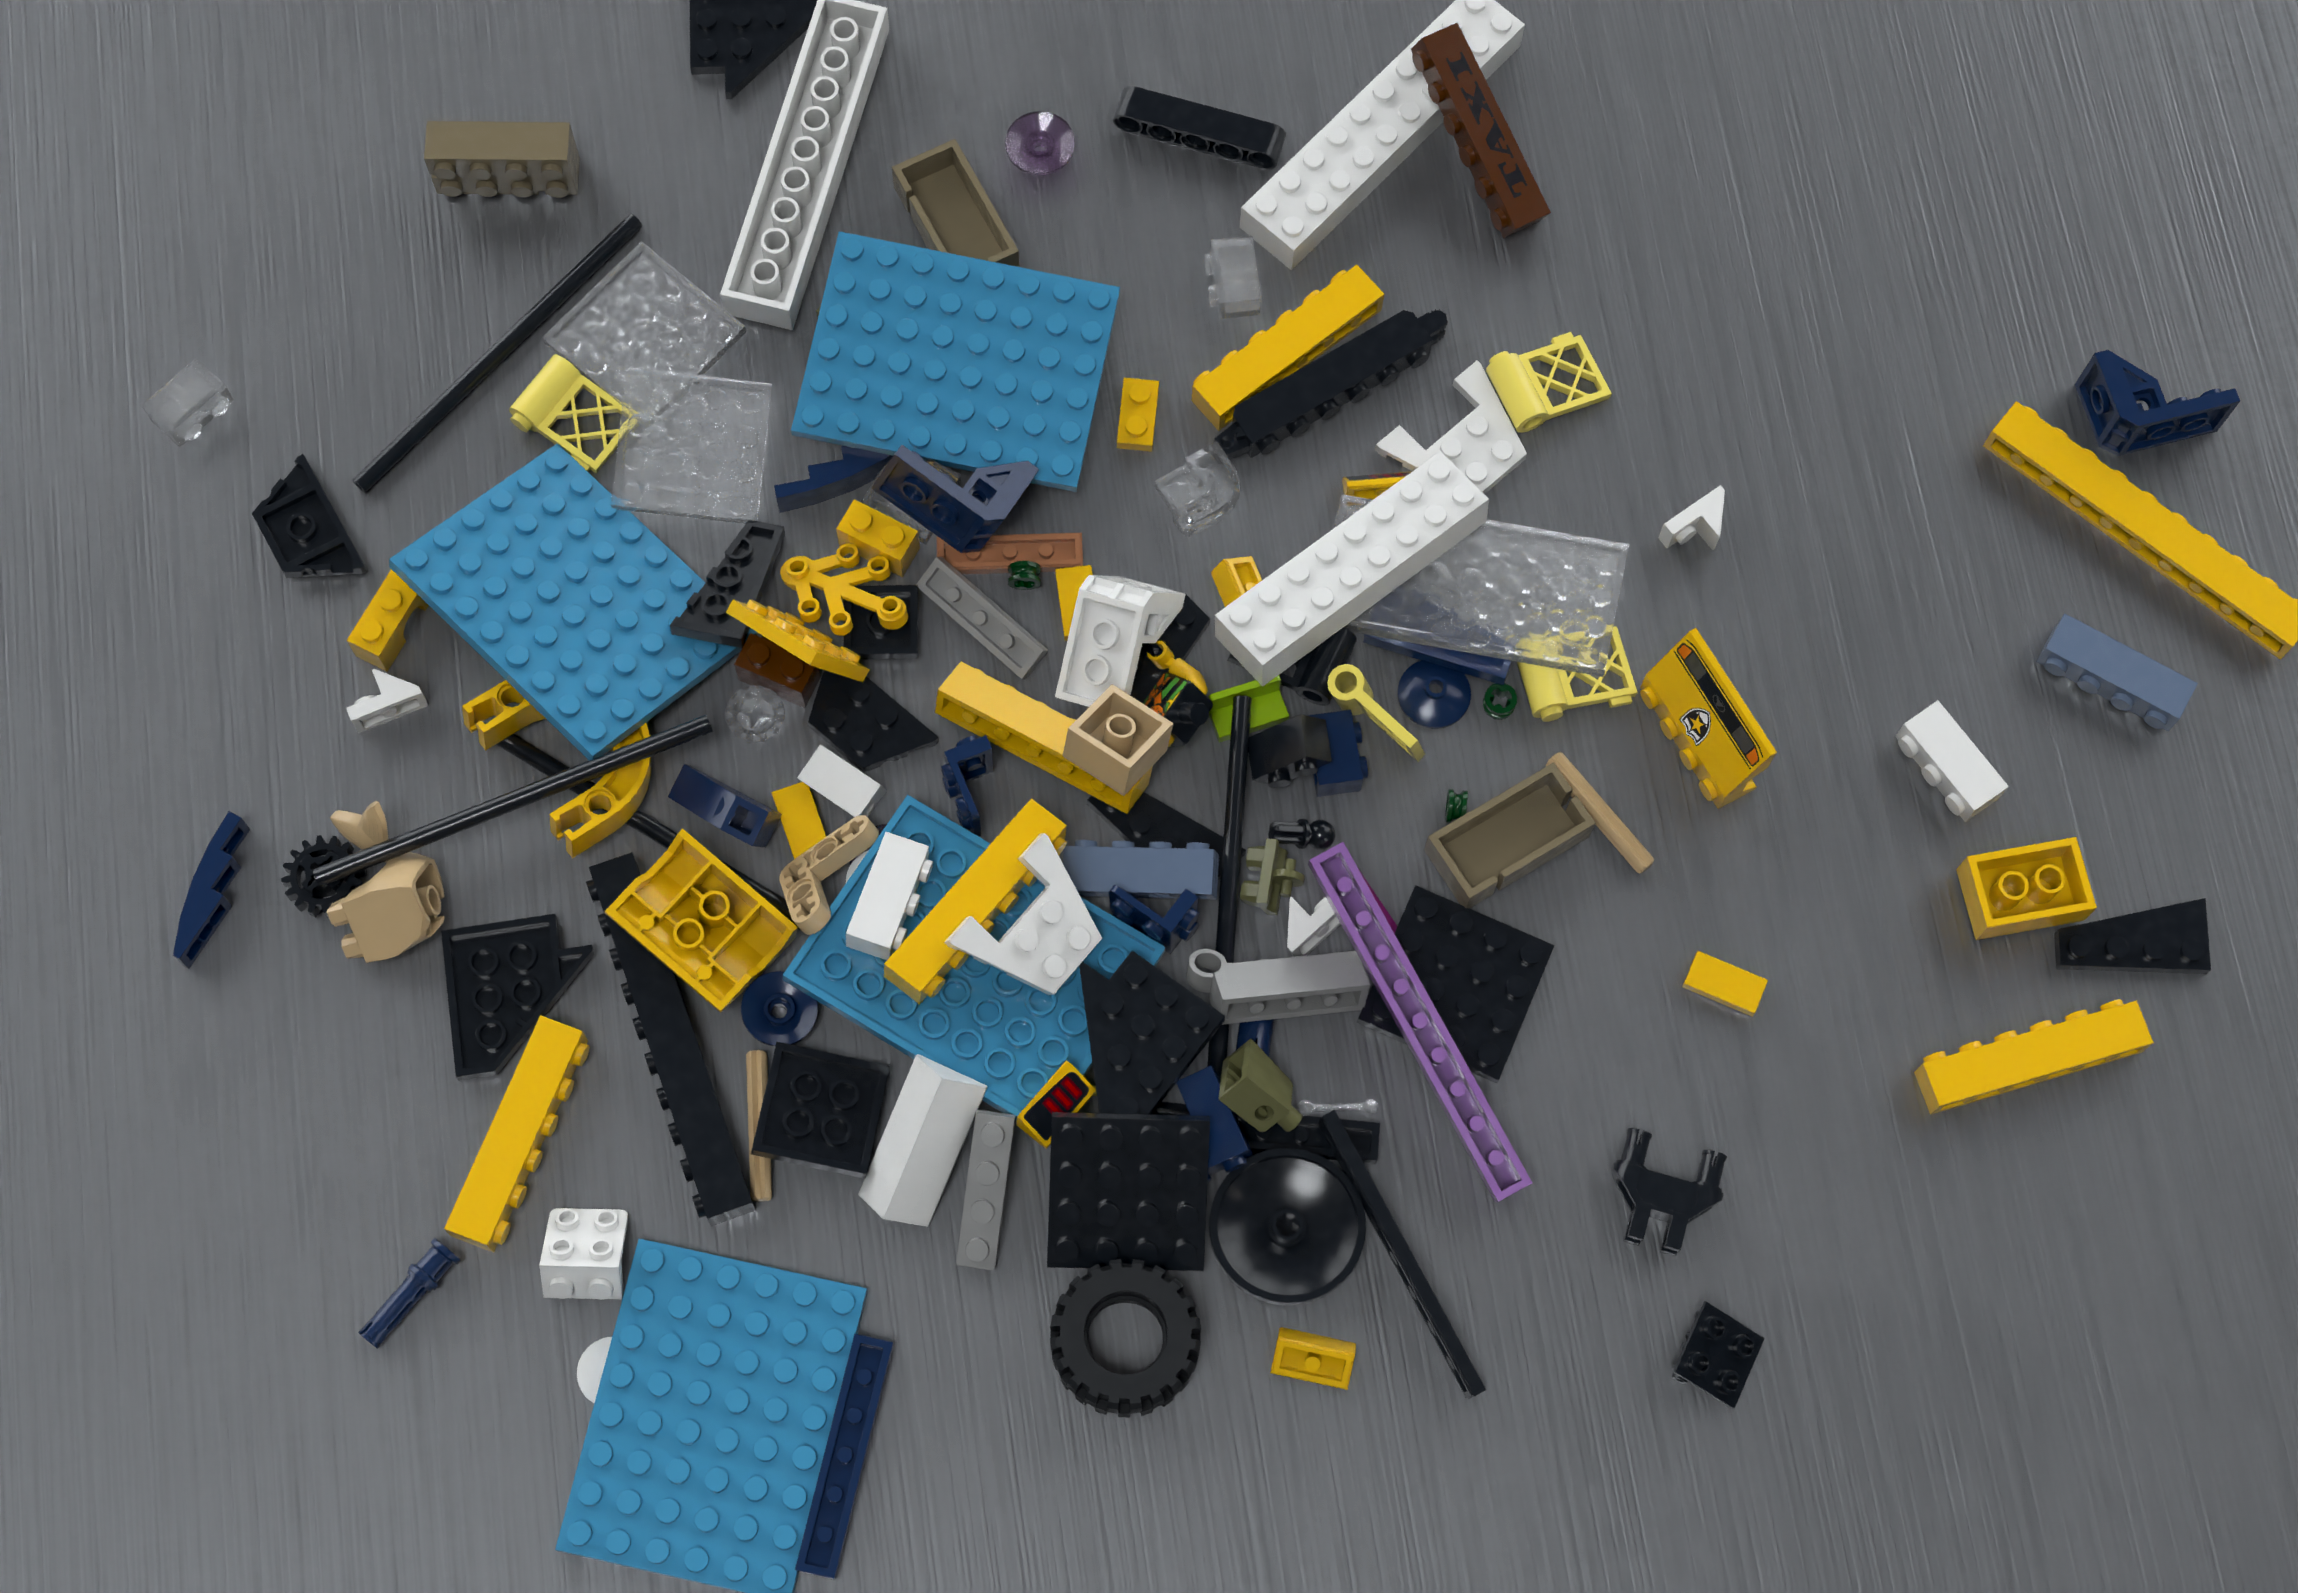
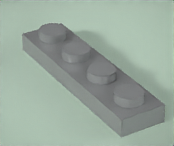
[916,557,1048,679]
[956,1109,1016,1271]

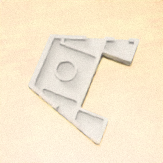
[1375,360,1527,494]
[944,833,1102,995]

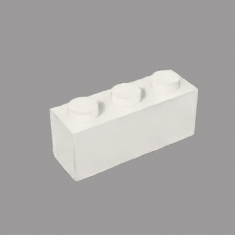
[1895,700,2009,822]
[846,832,933,960]

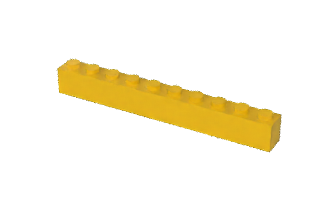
[1983,401,2298,660]

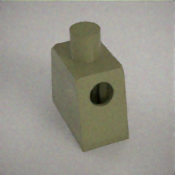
[1219,1039,1302,1132]

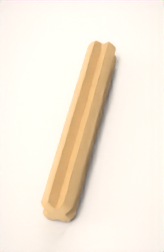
[1546,752,1654,874]
[746,1050,772,1202]

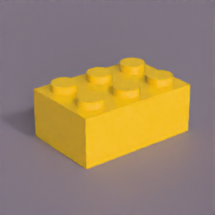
[1956,837,2097,940]

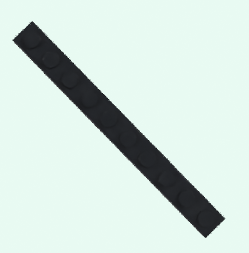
[586,852,756,1226]

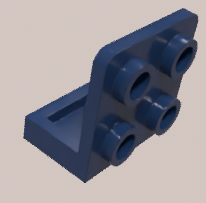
[941,735,993,837]
[1109,885,1200,954]

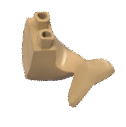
[327,801,445,963]

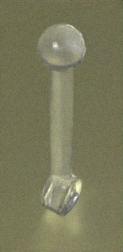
[1298,1099,1378,1116]

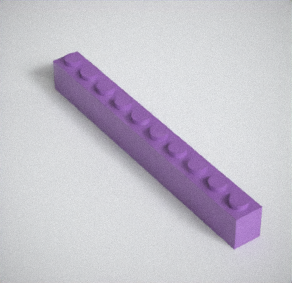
[1308,842,1532,1202]

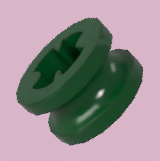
[1008,561,1041,590]
[1483,683,1517,720]
[1445,789,1468,822]

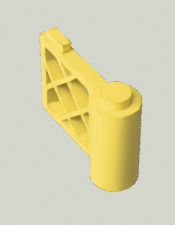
[1486,332,1612,433]
[509,354,640,474]
[1513,626,1638,722]
[1327,664,1425,762]

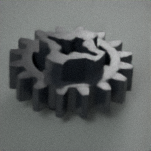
[281,835,367,918]

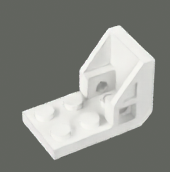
[1055,575,1186,707]

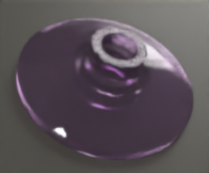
[1005,111,1075,175]

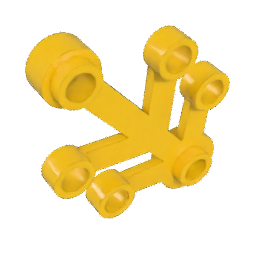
[780,543,908,636]

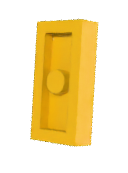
[1117,377,1159,452]

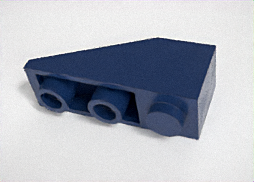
[668,764,782,848]

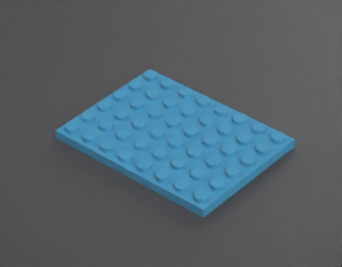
[791,231,1120,492]
[389,444,757,760]
[782,795,1166,1121]
[555,1238,868,1593]

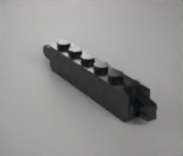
[1213,309,1448,461]

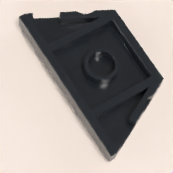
[252,454,368,578]
[808,670,939,773]

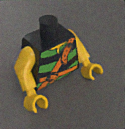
[1143,641,1213,748]

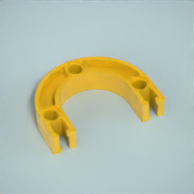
[462,680,651,859]

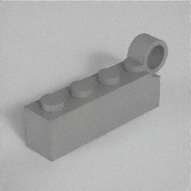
[1186,949,1370,1025]

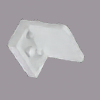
[539,1208,628,1300]

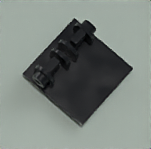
[1671,1301,1765,1409]

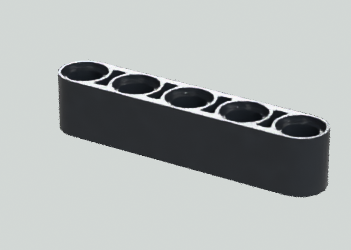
[1113,86,1286,169]

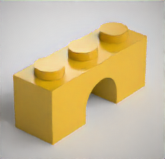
[347,569,429,672]

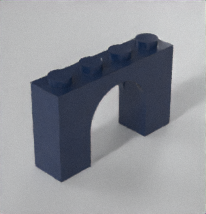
[1176,1066,1253,1183]

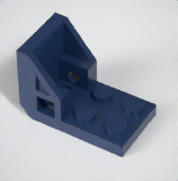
[2074,350,2240,456]
[871,445,1039,553]

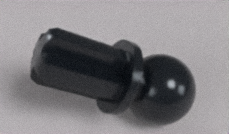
[1268,819,1335,850]

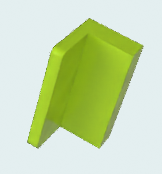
[1208,675,1289,743]

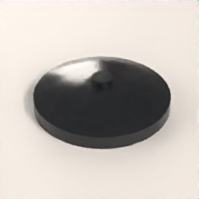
[1209,1148,1366,1306]

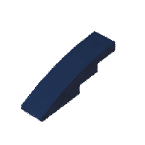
[774,446,893,513]
[173,811,250,969]

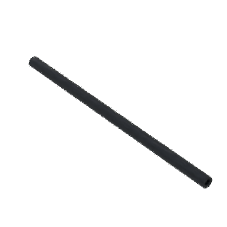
[352,214,642,493]
[1207,696,1252,1080]
[313,715,713,887]
[496,734,810,936]

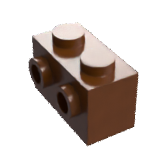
[734,633,821,708]

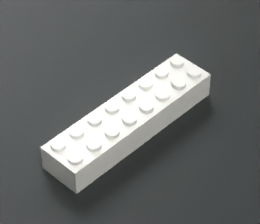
[1215,451,1489,687]

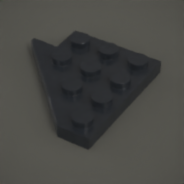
[689,0,817,99]
[441,914,594,1081]
[1079,951,1225,1115]

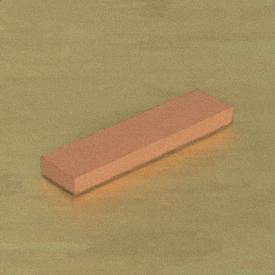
[936,533,1083,575]

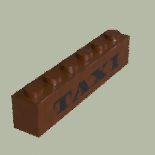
[1411,23,1551,238]

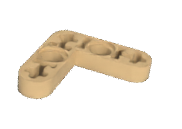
[779,815,879,935]

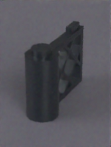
[1227,625,1357,706]

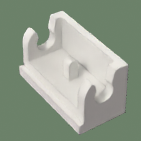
[797,744,887,817]

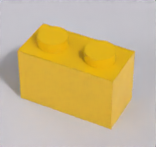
[836,499,920,578]

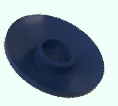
[1397,660,1471,729]
[741,971,818,1046]

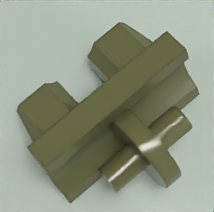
[1240,838,1305,915]

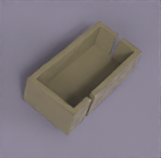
[424,121,580,198]
[892,139,1020,267]
[1424,762,1596,908]

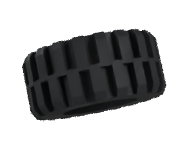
[1050,1259,1201,1418]

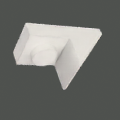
[1658,485,1725,550]
[346,669,429,733]
[1287,897,1341,957]

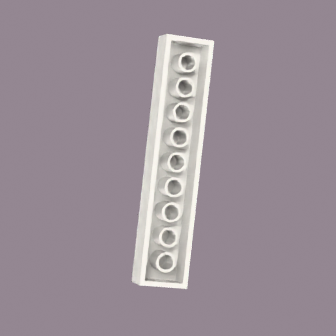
[720,0,889,330]
[1239,0,1525,270]

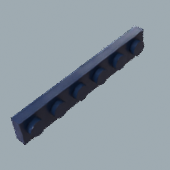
[795,1334,894,1580]

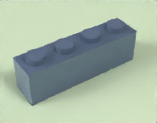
[2036,613,2198,731]
[1063,840,1219,900]

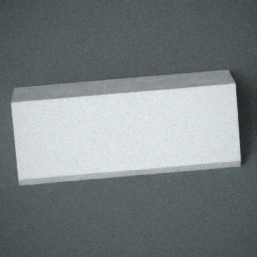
[858,1054,988,1227]

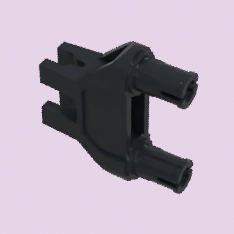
[1612,1128,1727,1256]

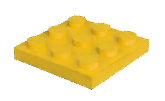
[726,599,870,682]

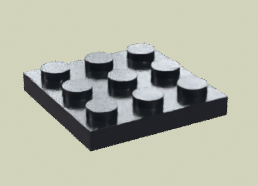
[751,1042,890,1179]

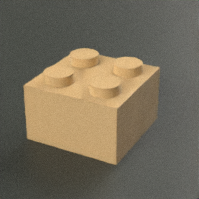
[1063,684,1173,796]

